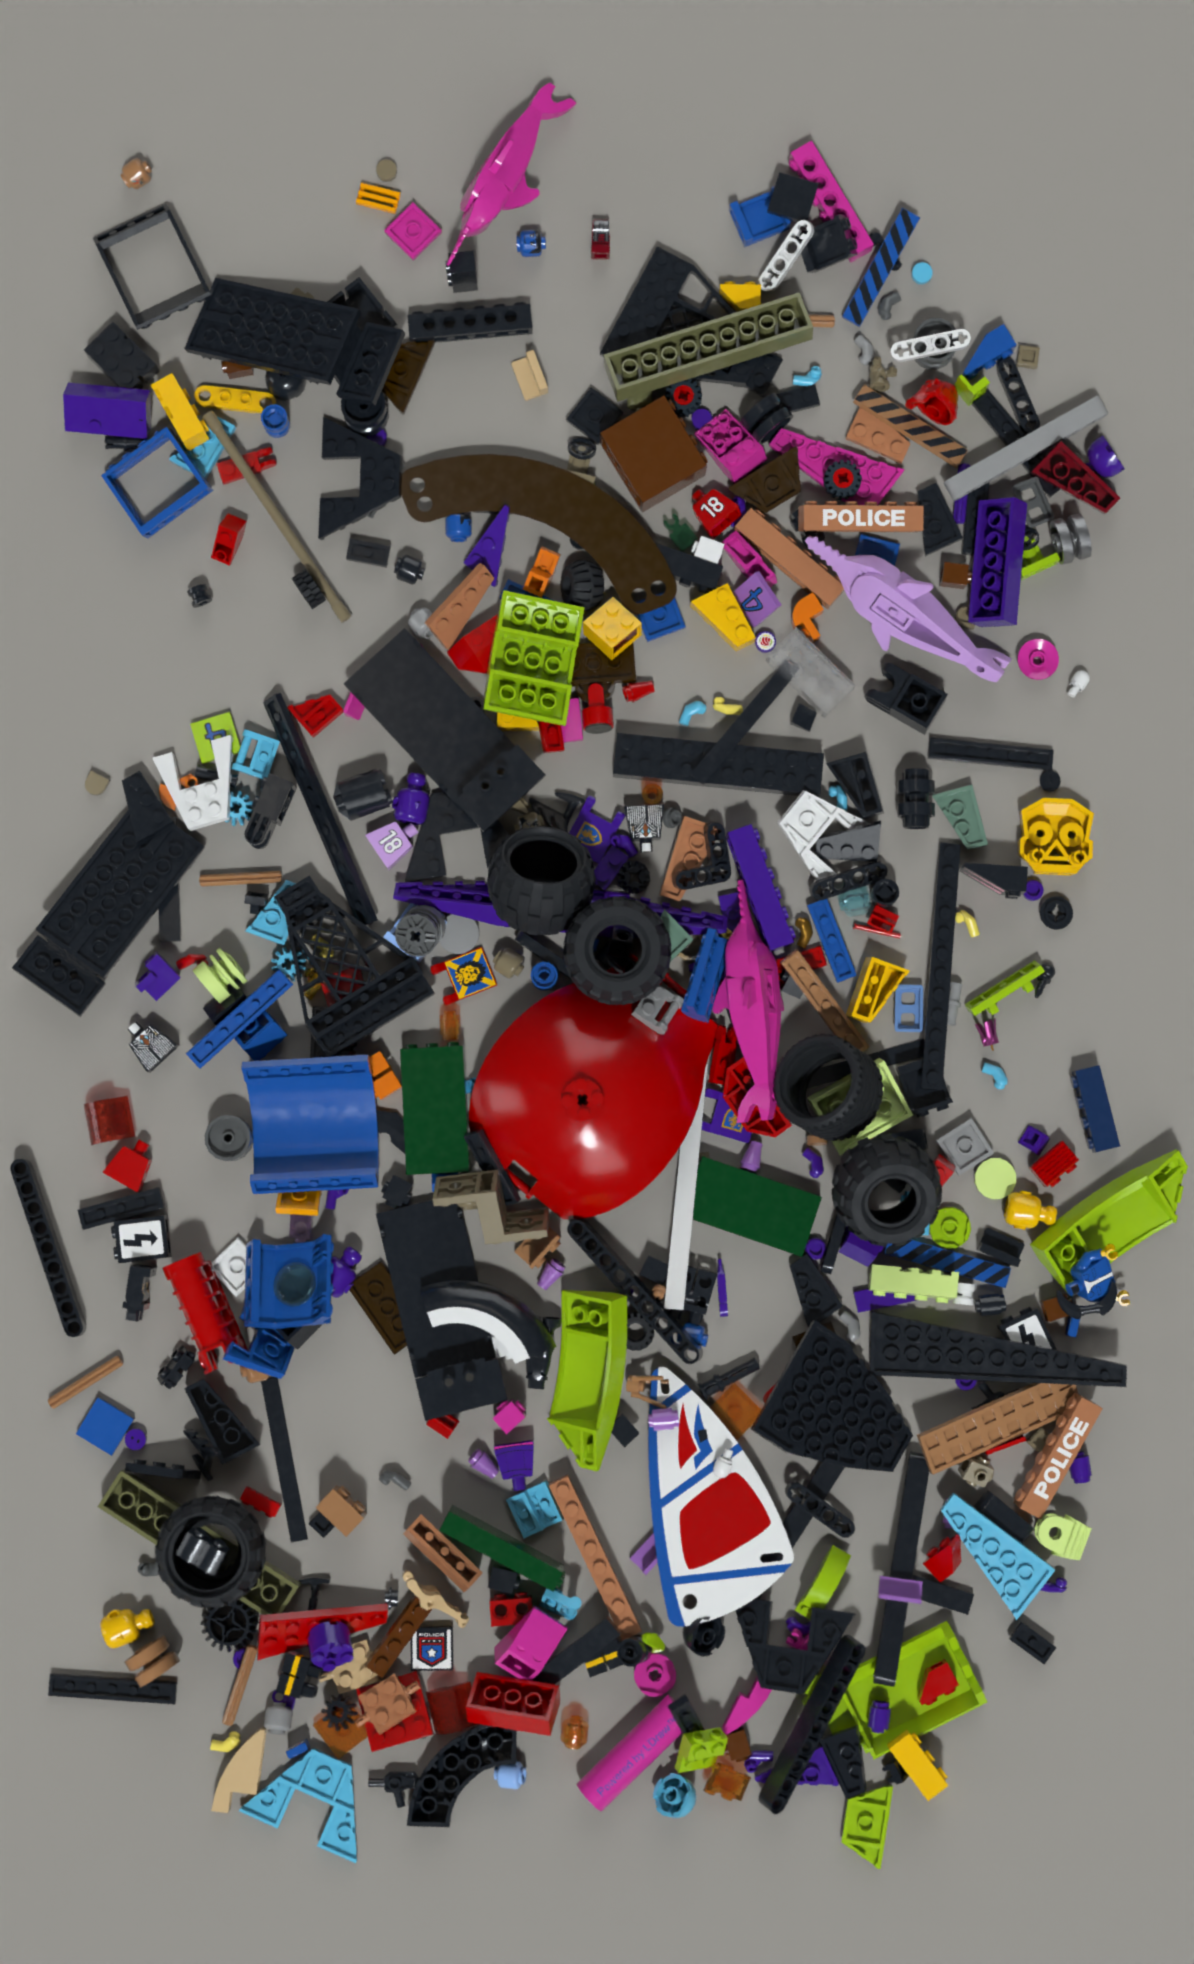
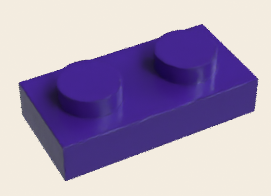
[594,845,629,891]

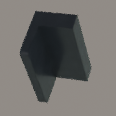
[203,985,247,1025]
[977,1228,1025,1267]

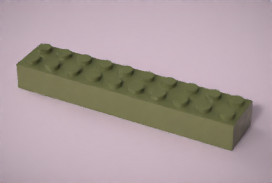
[604,292,813,402]
[97,1468,301,1615]

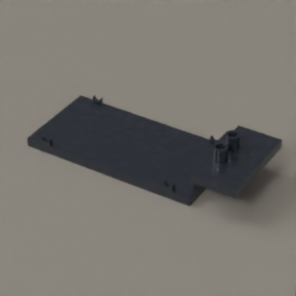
[184,278,405,406]
[344,628,546,832]
[12,810,205,1017]
[376,1200,508,1421]

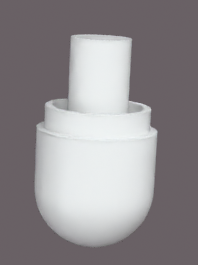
[1067,670,1090,698]
[713,1448,733,1478]

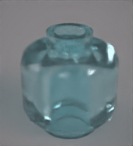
[839,888,871,917]

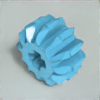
[225,791,253,826]
[271,947,306,982]

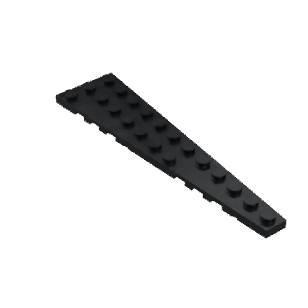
[870,1311,1127,1387]

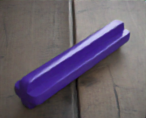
[953,463,971,524]

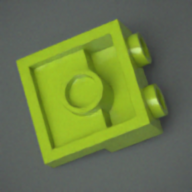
[675,1727,728,1773]

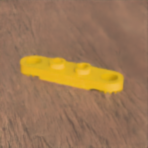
[194,385,277,414]

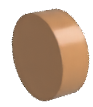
[806,1135,828,1146]

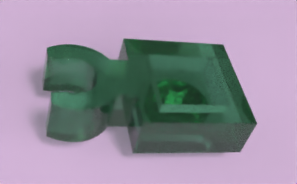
[663,514,698,552]

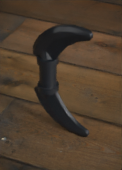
[1056,1281,1117,1320]

